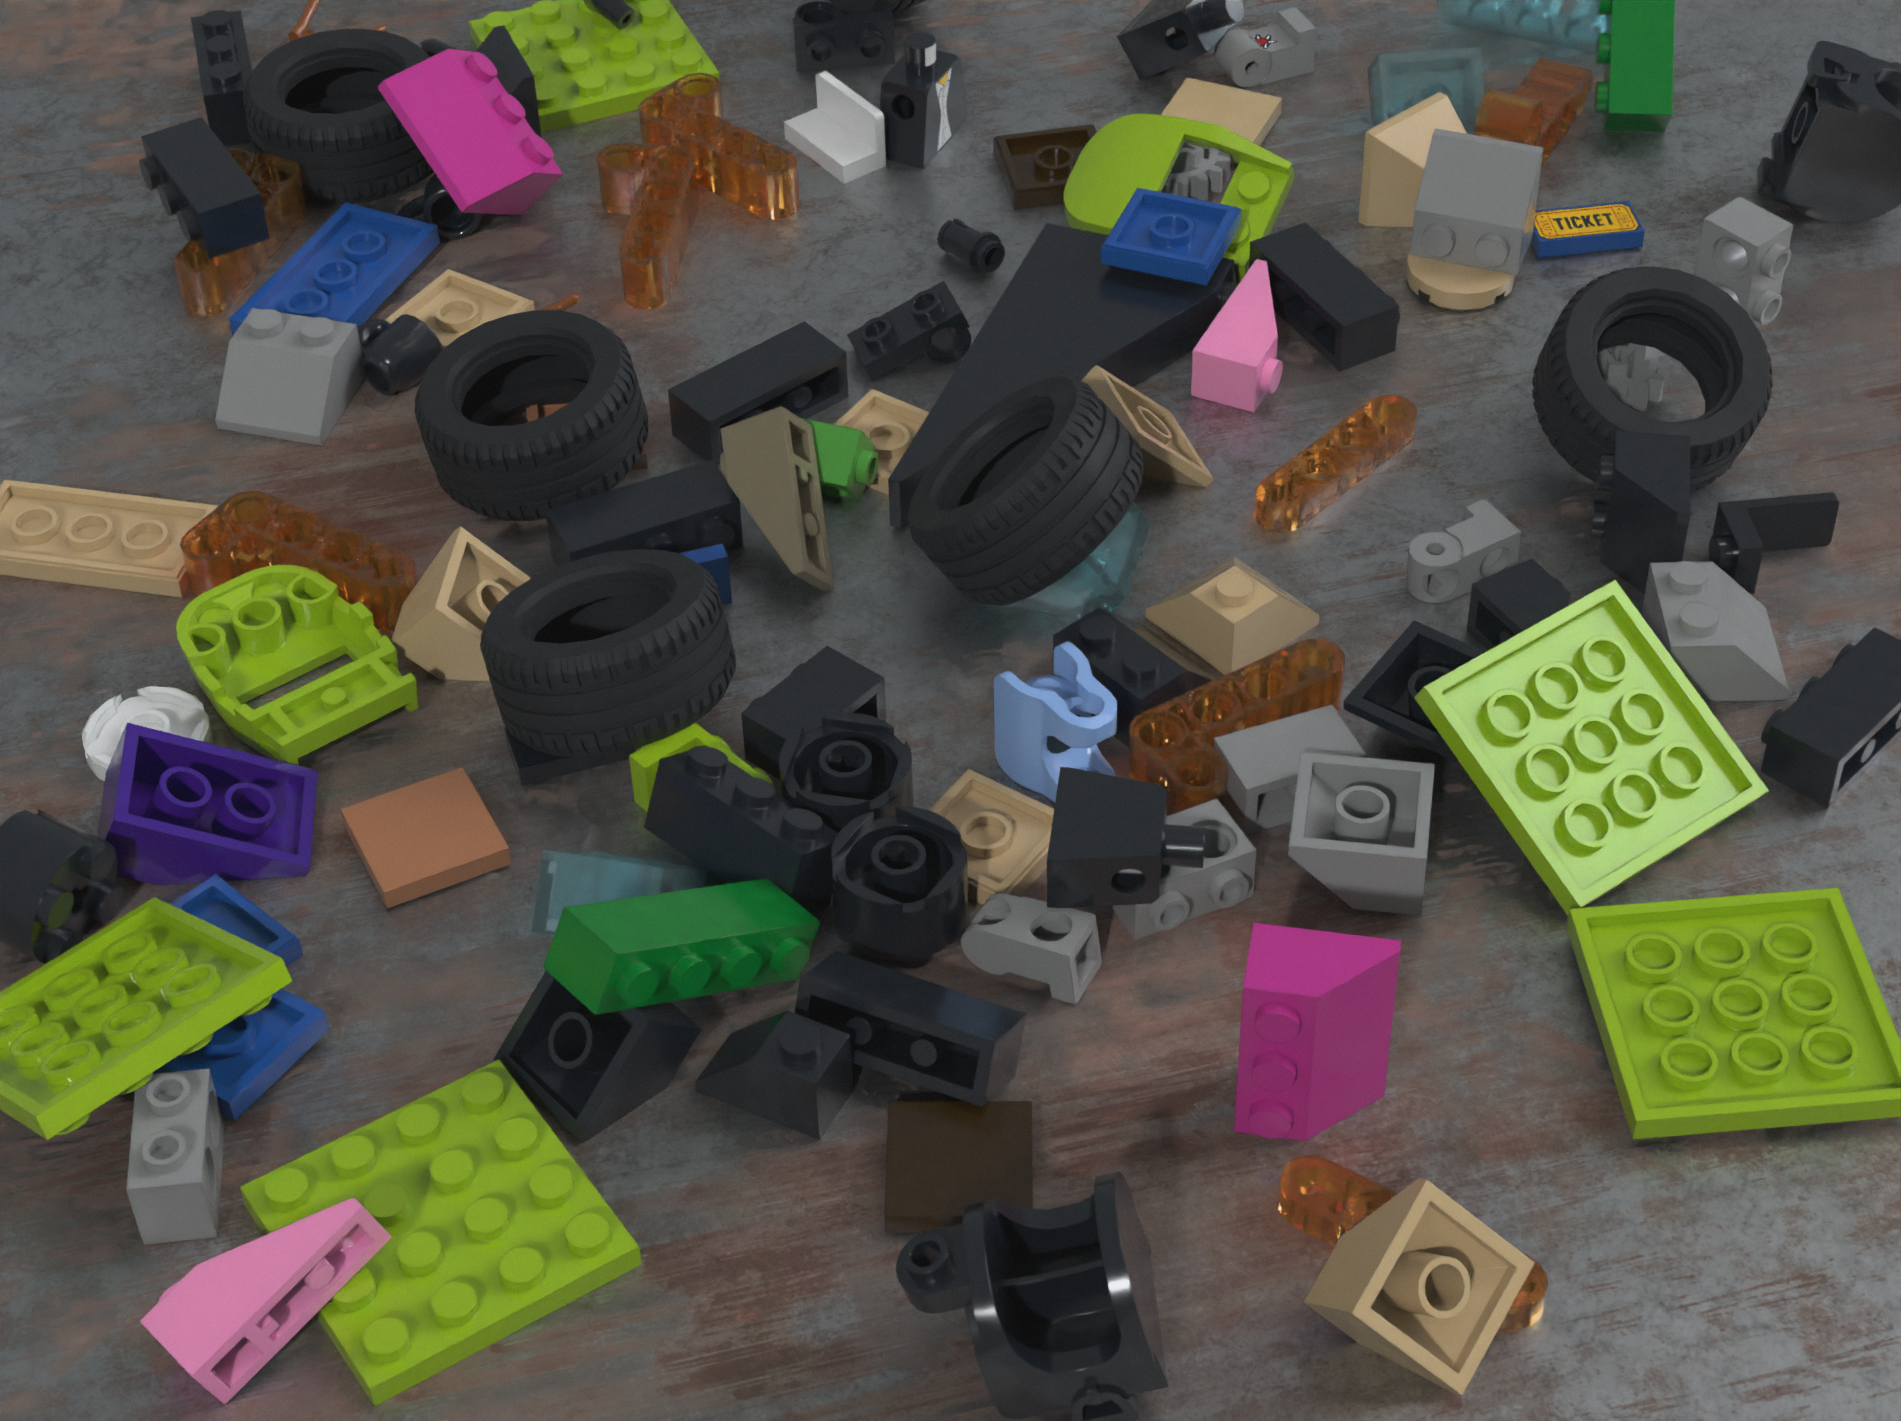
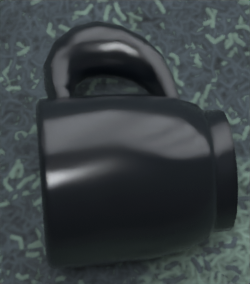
[397,173,482,240]
[357,314,443,396]

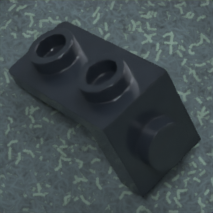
[1709,492,1840,594]

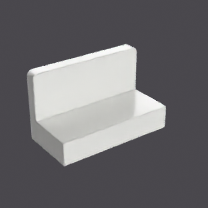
[784,71,886,184]

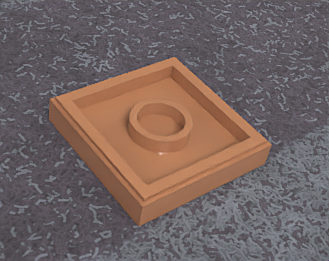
[340,766,512,909]

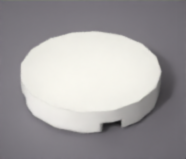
[82,686,213,781]

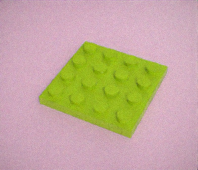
[469,0,721,133]
[1414,580,1769,915]
[1566,887,1901,1140]
[0,897,293,1140]
[240,1059,642,1407]

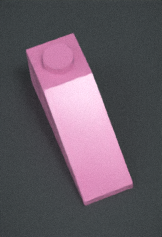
[1191,259,1283,413]
[140,1197,392,1405]

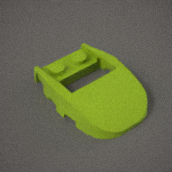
[1064,113,1295,283]
[176,565,419,766]

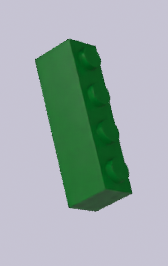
[1594,0,1675,133]
[543,878,820,1015]

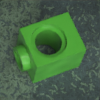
[801,418,879,502]

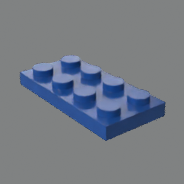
[229,202,440,336]

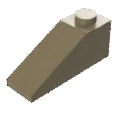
[720,406,834,591]

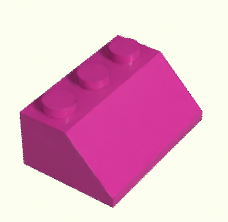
[377,49,563,215]
[1234,923,1401,1141]

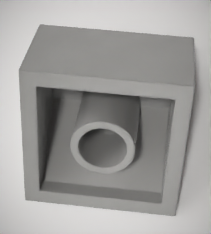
[1411,128,1544,275]
[215,308,366,446]
[1641,561,1789,702]
[1288,752,1435,916]

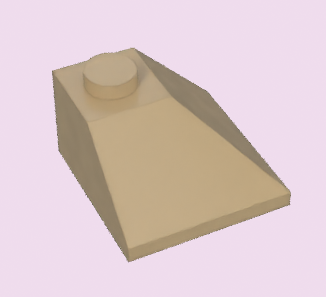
[1358,92,1467,227]
[1081,365,1214,488]
[391,526,531,682]
[1145,556,1320,679]
[1304,1178,1535,1395]

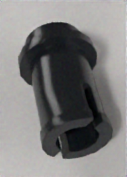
[937,218,1005,274]

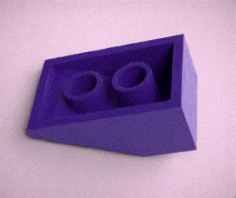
[97,722,318,886]

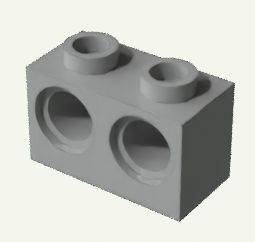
[1694,196,1794,328]
[1111,798,1256,940]
[126,1068,225,1245]

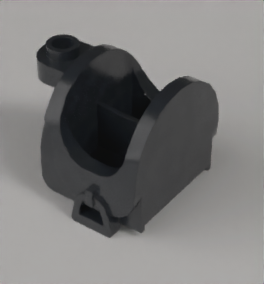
[1757,41,1901,223]
[896,1172,1169,1421]

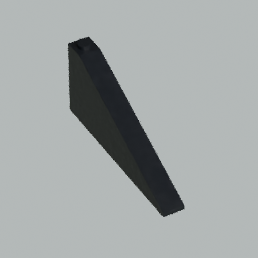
[888,223,1239,528]

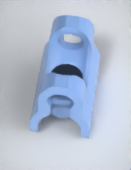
[994,641,1117,806]

